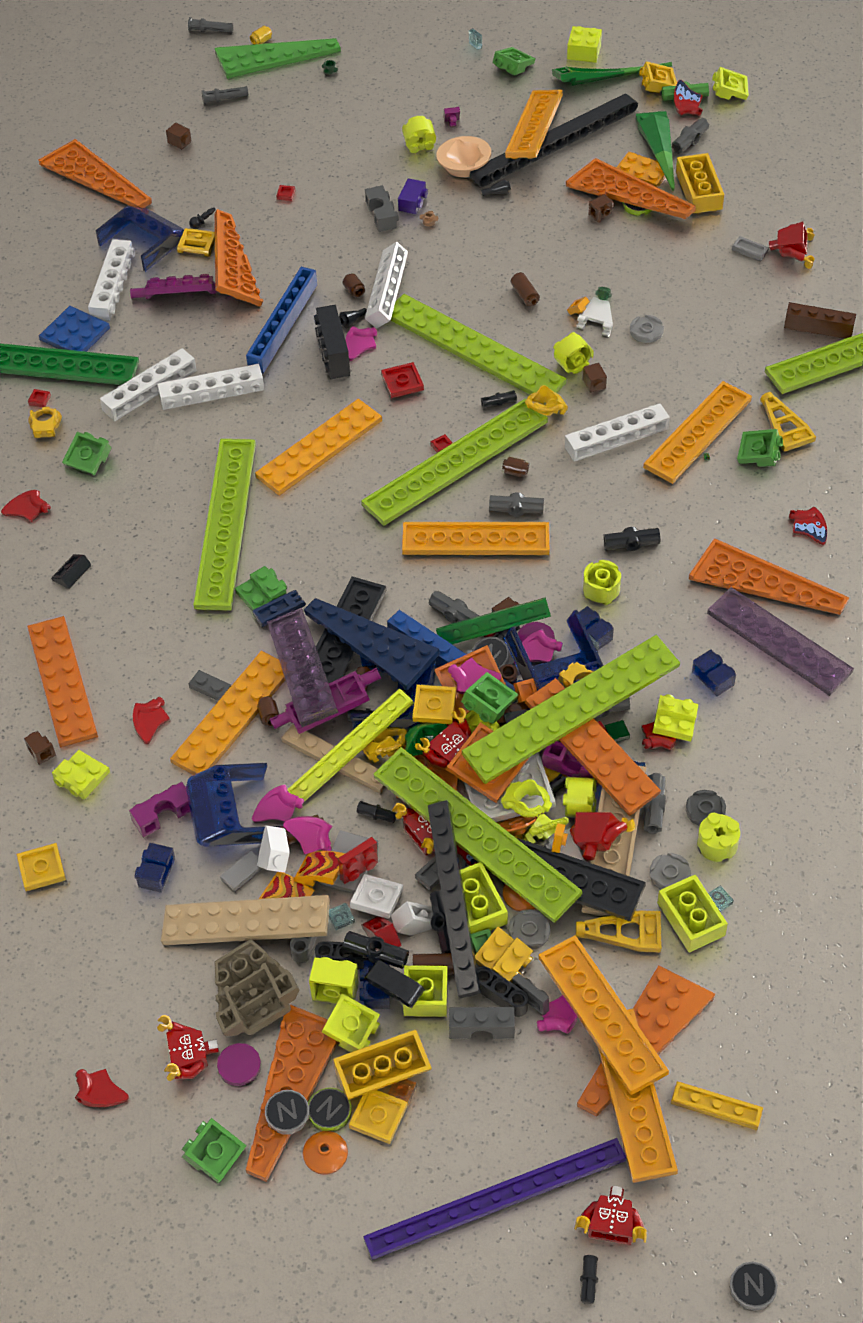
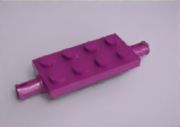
[130,274,218,299]
[270,668,381,734]

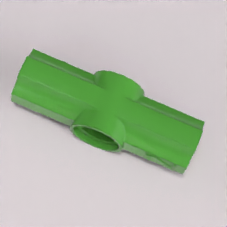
[661,81,709,101]

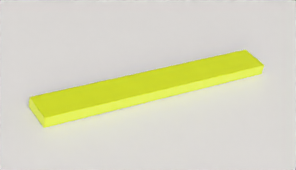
[287,688,414,809]

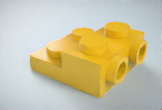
[639,61,677,93]
[475,927,533,983]

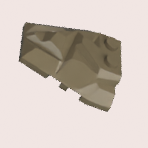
[214,939,300,1036]

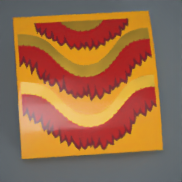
[294,851,345,886]
[259,872,315,899]

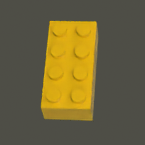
[676,153,724,214]

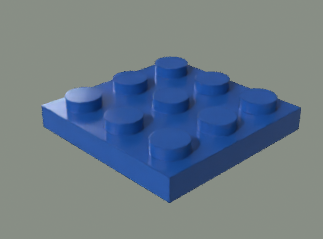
[38,306,110,352]

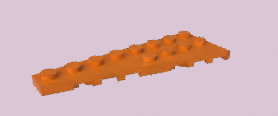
[38,139,152,210]
[566,158,696,219]
[214,209,263,307]
[689,538,849,615]
[577,965,715,1117]
[246,1004,338,1182]

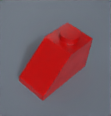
[361,916,402,951]

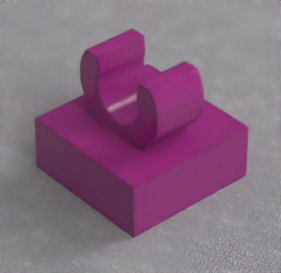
[443,107,460,127]

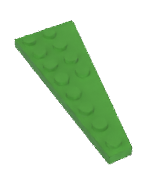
[214,38,341,79]

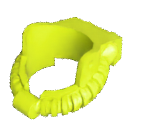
[501,779,552,818]
[522,814,569,843]

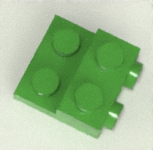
[492,47,536,75]
[737,429,783,467]
[62,431,112,476]
[235,566,287,610]
[461,672,518,724]
[181,1118,247,1183]

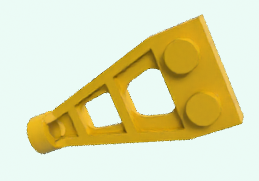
[760,392,816,452]
[575,910,662,953]

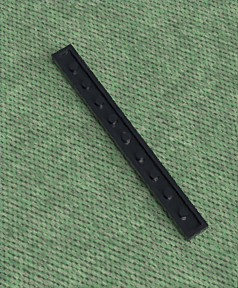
[427,800,481,999]

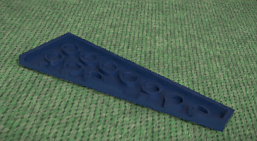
[304,598,440,690]

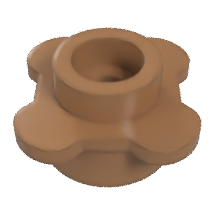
[419,211,439,226]

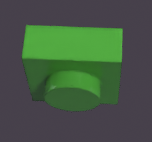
[471,929,491,954]

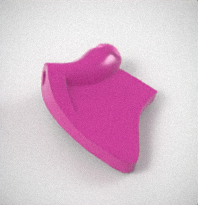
[345,326,377,361]
[514,630,563,665]
[448,657,501,694]
[252,785,304,823]
[283,816,333,854]
[536,995,578,1034]

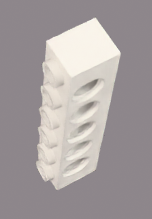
[88,239,135,321]
[365,242,408,329]
[100,348,197,422]
[157,364,264,410]
[565,403,670,462]

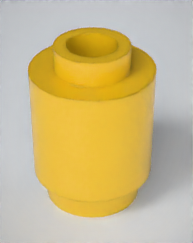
[249,25,272,45]

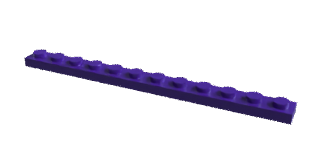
[363,1138,626,1260]

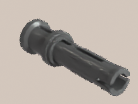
[188,17,233,33]
[201,86,249,104]

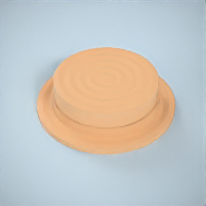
[436,136,491,177]

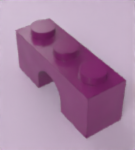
[542,741,599,787]
[129,782,196,838]

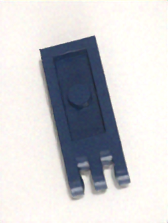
[252,590,306,627]

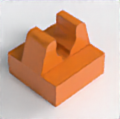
[513,678,537,703]

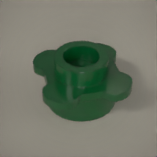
[322,60,338,74]

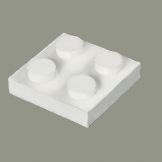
[350,874,403,919]

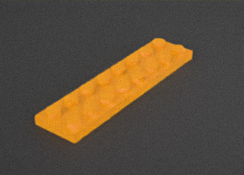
[505,90,563,159]
[643,381,752,484]
[255,399,382,496]
[402,522,550,555]
[170,650,293,780]
[538,935,669,1095]
[597,1009,678,1183]

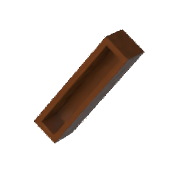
[784,302,856,339]

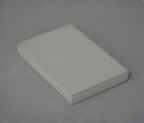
[319,830,379,894]

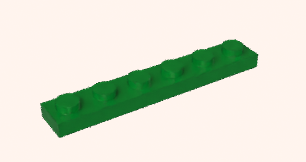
[436,597,551,645]

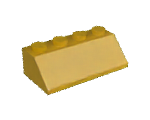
[333,1029,432,1100]

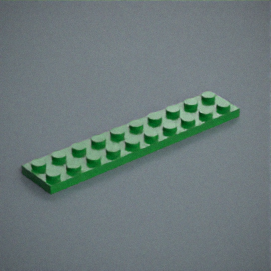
[0,343,139,385]

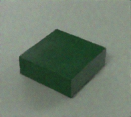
[605,720,630,743]

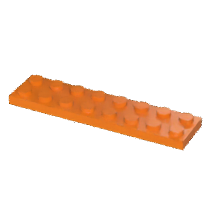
[27,616,98,748]
[525,678,661,816]

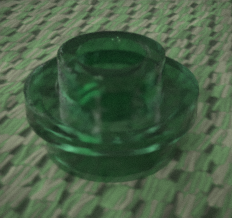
[595,287,612,300]

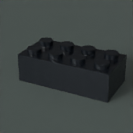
[314,304,350,379]

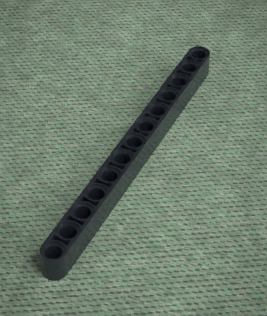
[469,93,638,187]

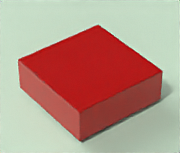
[276,185,296,201]
[28,389,51,407]
[430,434,453,453]

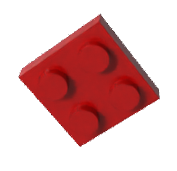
[381,362,424,398]
[338,837,378,885]

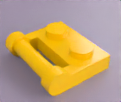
[177,228,215,257]

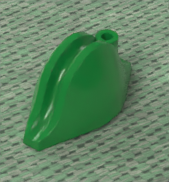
[405,723,447,756]

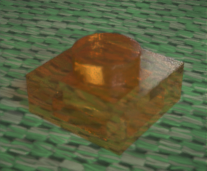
[388,1079,417,1105]

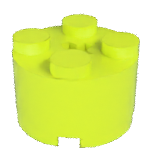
[402,116,436,153]
[553,332,594,374]
[583,560,621,605]
[563,777,597,818]
[697,812,740,862]

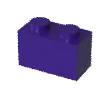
[398,178,428,214]

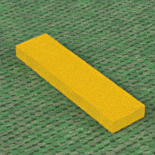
[671,1081,763,1130]

